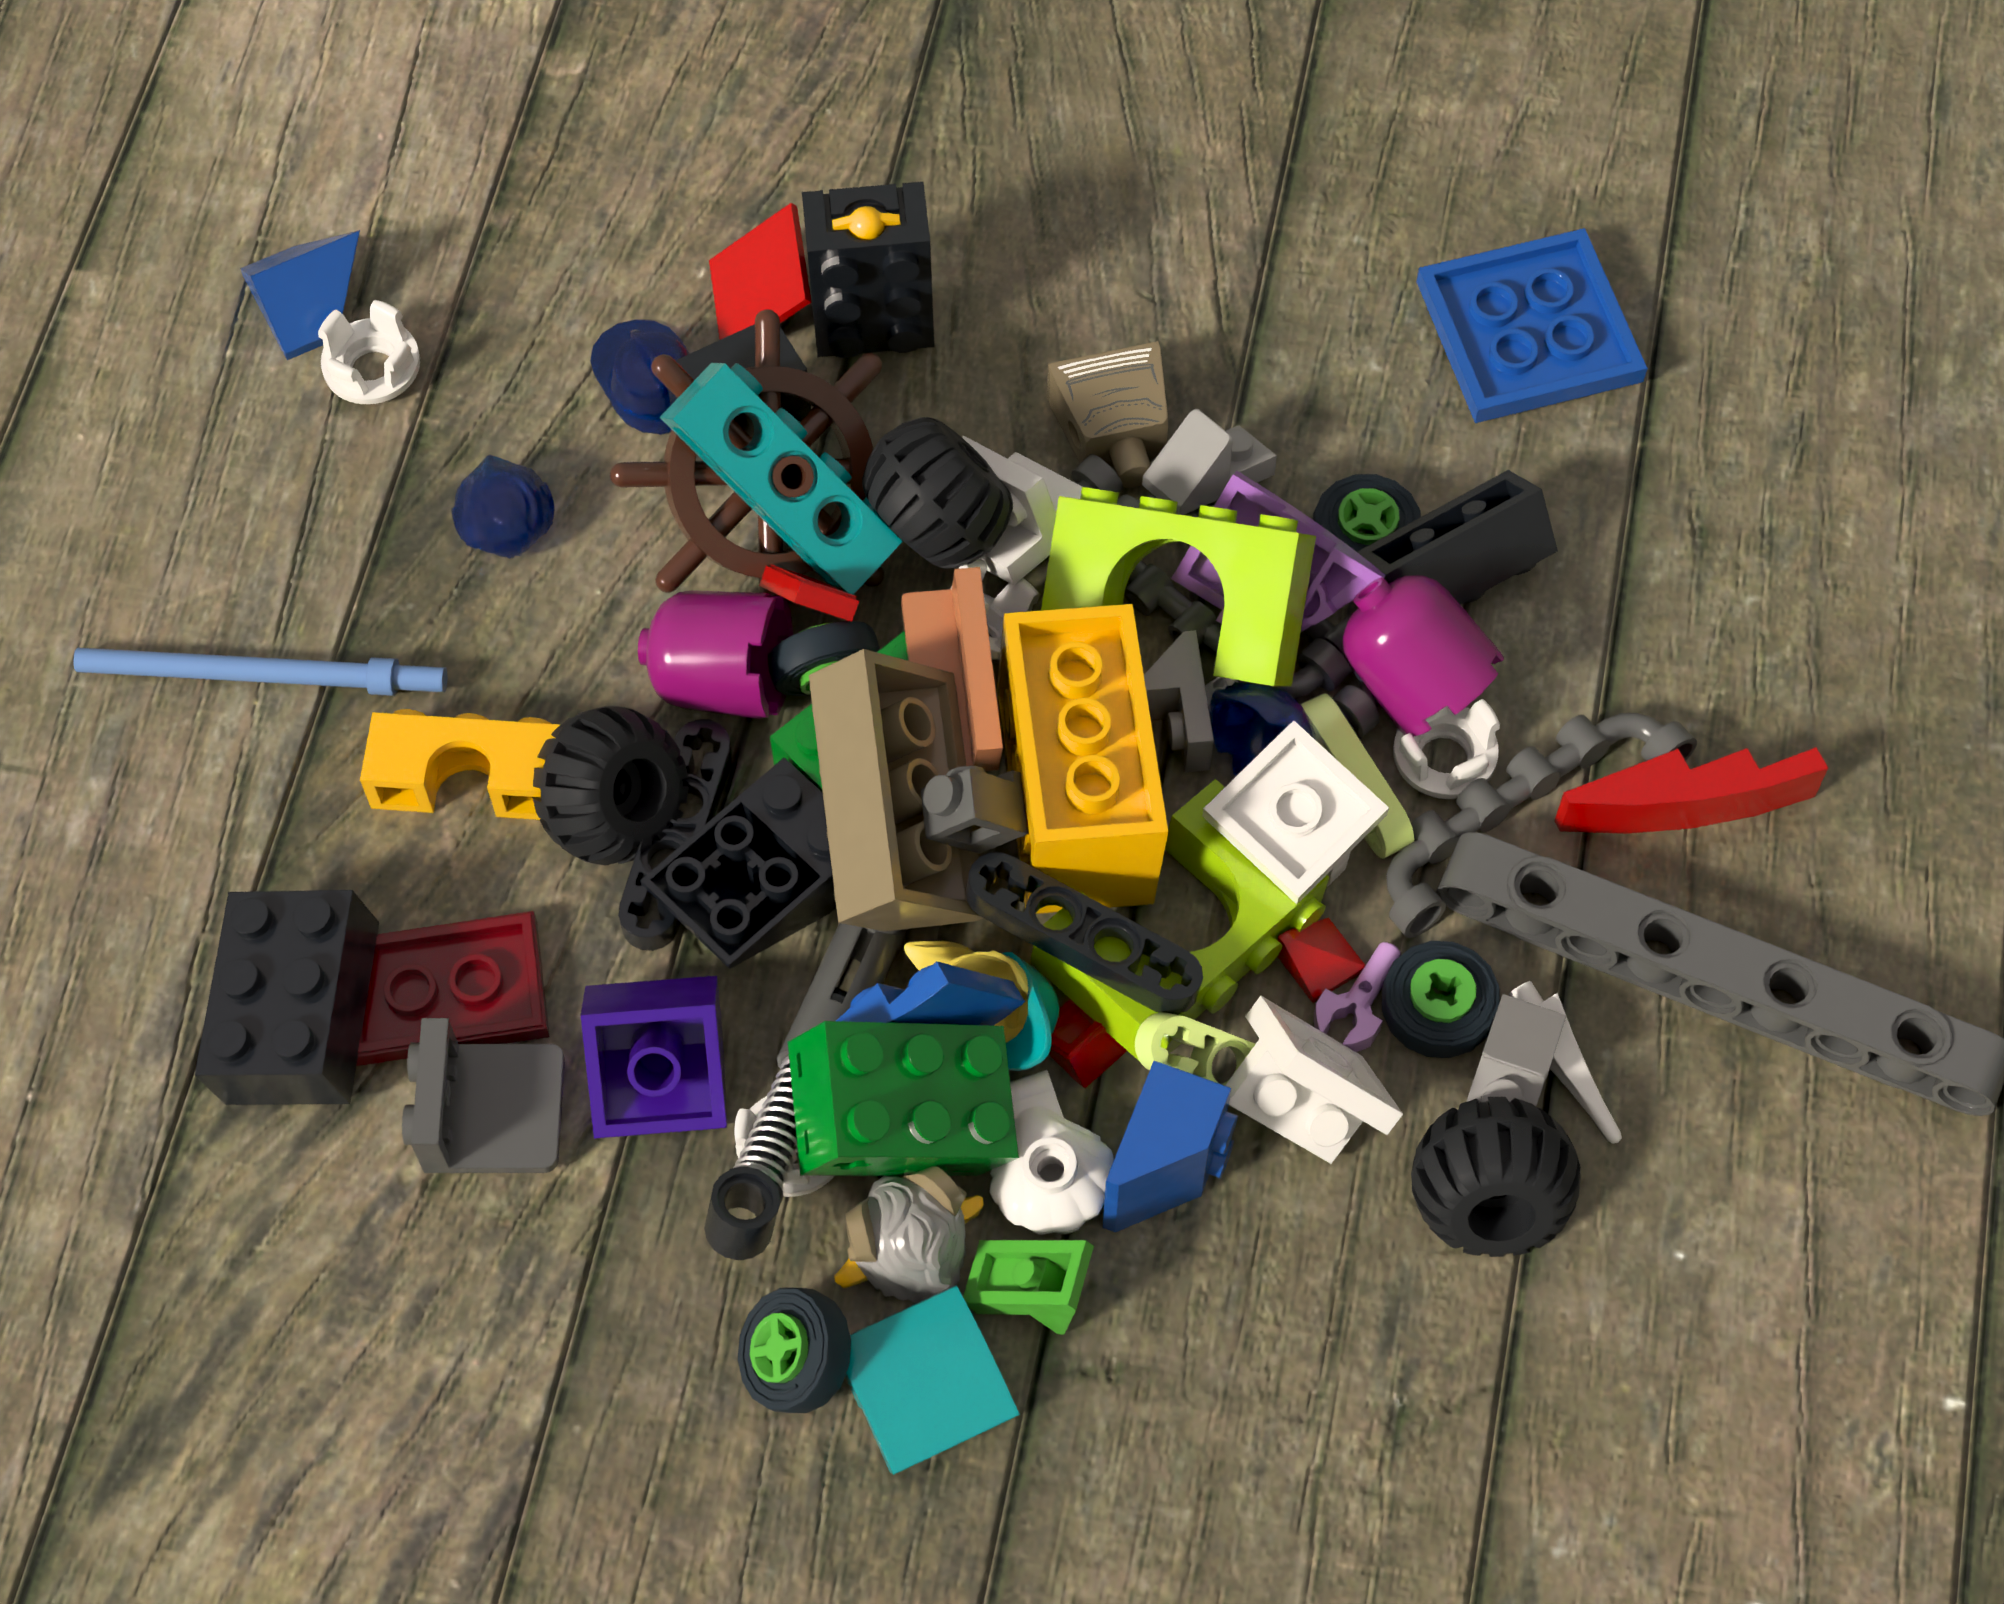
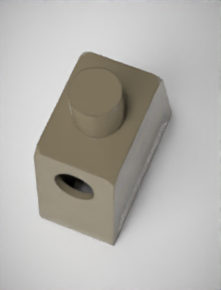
[1047,341,1168,488]

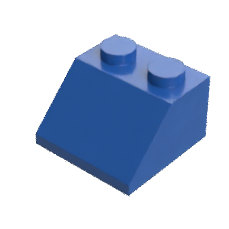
[1103,1061,1238,1232]

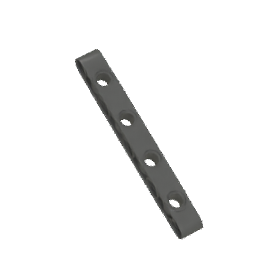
[1436,832,2004,1116]

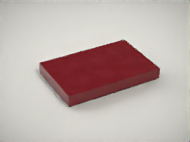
[356,911,550,1066]

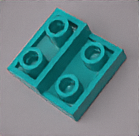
[845,1285,1020,1475]

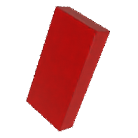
[759,564,859,622]

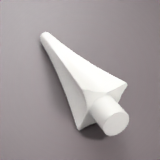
[1509,981,1622,1144]

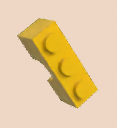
[360,709,560,820]

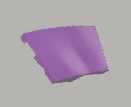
[1171,471,1386,632]

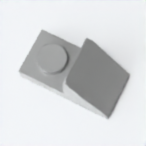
[1142,409,1277,515]
[1144,630,1214,773]
[1466,994,1567,1106]

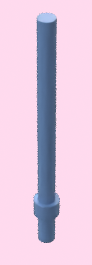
[73,648,448,696]

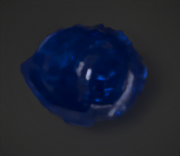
[451,455,555,559]
[1209,681,1315,775]

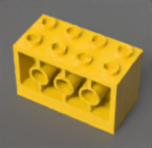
[997,604,1168,914]

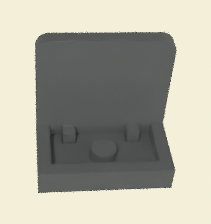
[402,1018,565,1173]

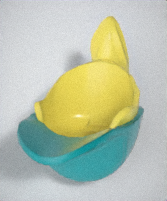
[904,941,1059,1071]

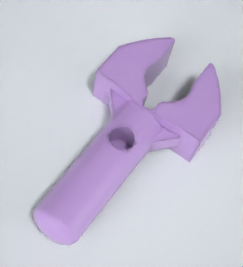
[1314,942,1401,1052]

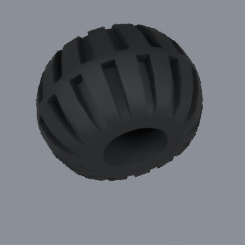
[862,417,1013,569]
[532,706,689,865]
[1411,1097,1581,1257]

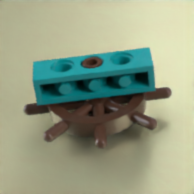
[610,309,903,596]

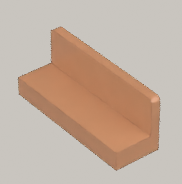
[901,567,1003,771]

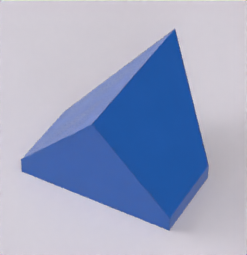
[240,230,360,360]

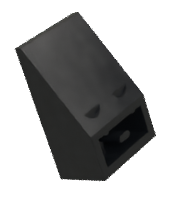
[640,758,836,969]

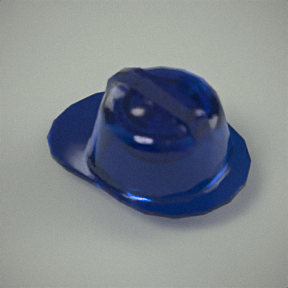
[590,319,690,435]

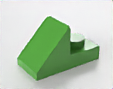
[963,1240,1094,1334]

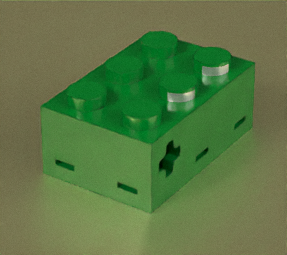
[787,1021,1019,1176]

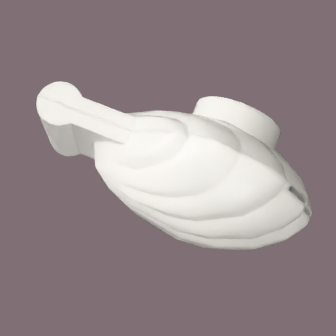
[990,1070,1114,1235]

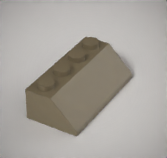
[809,649,984,931]

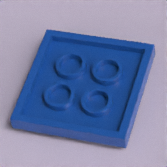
[1416,228,1648,423]

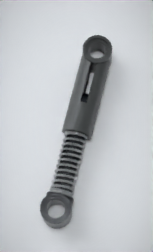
[704,923,907,1260]

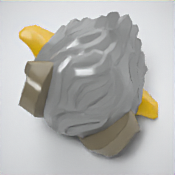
[834,1166,984,1303]

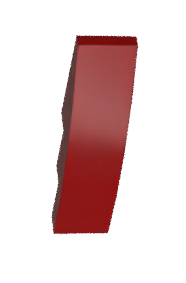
[1554,747,1829,834]

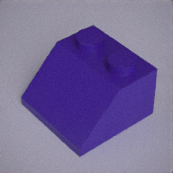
[580,976,727,1139]

